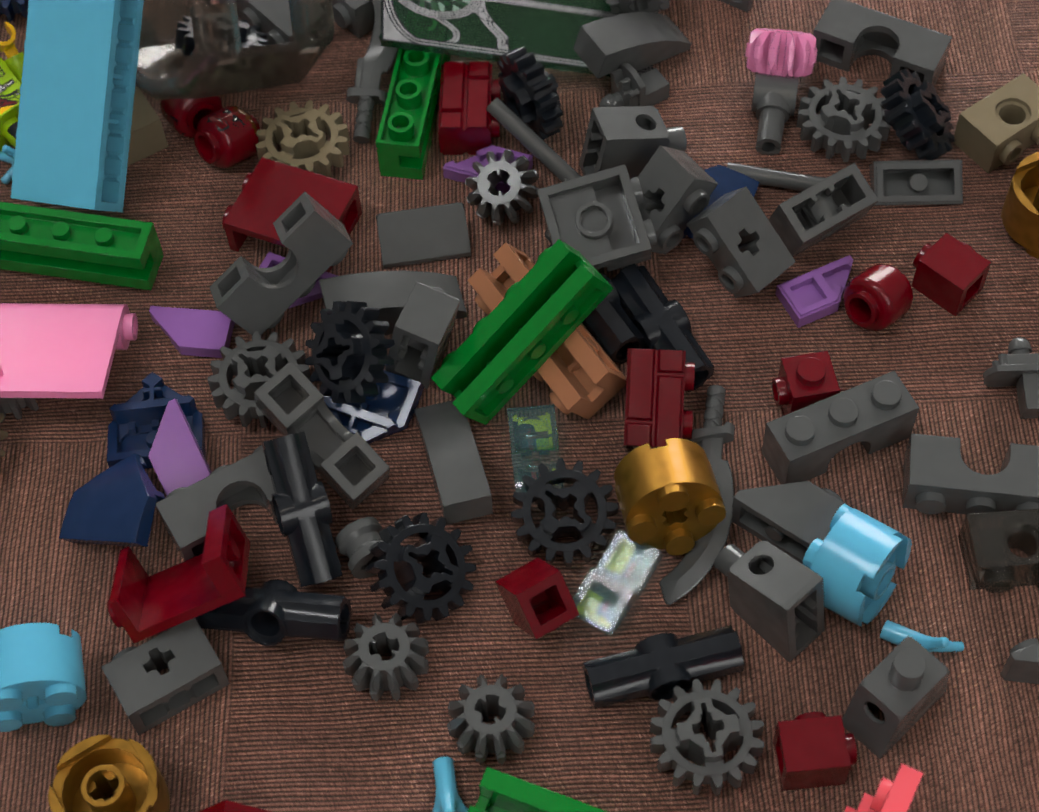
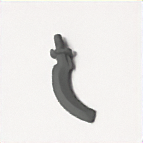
[346,0,403,144]
[659,385,735,605]

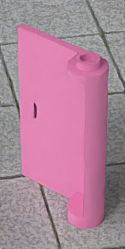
[0,303,138,399]

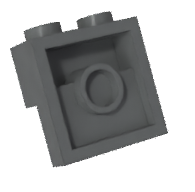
[537,164,658,272]

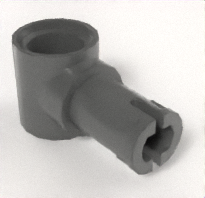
[751,73,799,155]

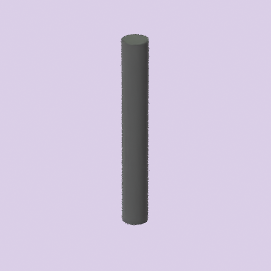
[486,97,582,182]
[727,162,826,192]

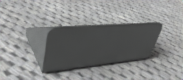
[869,160,963,206]
[376,202,471,269]

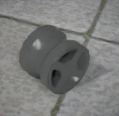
[334,517,384,579]

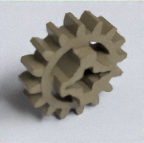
[255,100,350,177]

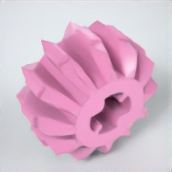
[745,28,818,78]

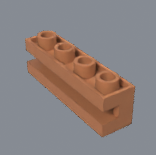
[467,242,626,420]

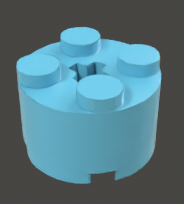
[802,504,912,627]
[0,623,87,732]

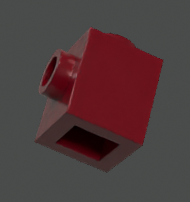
[911,232,991,316]
[772,351,840,415]
[495,557,580,639]
[773,712,857,791]

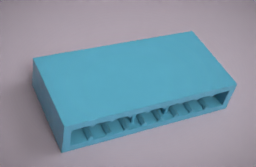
[11,0,144,212]

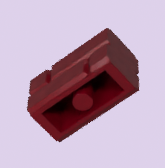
[438,61,501,155]
[624,348,695,448]

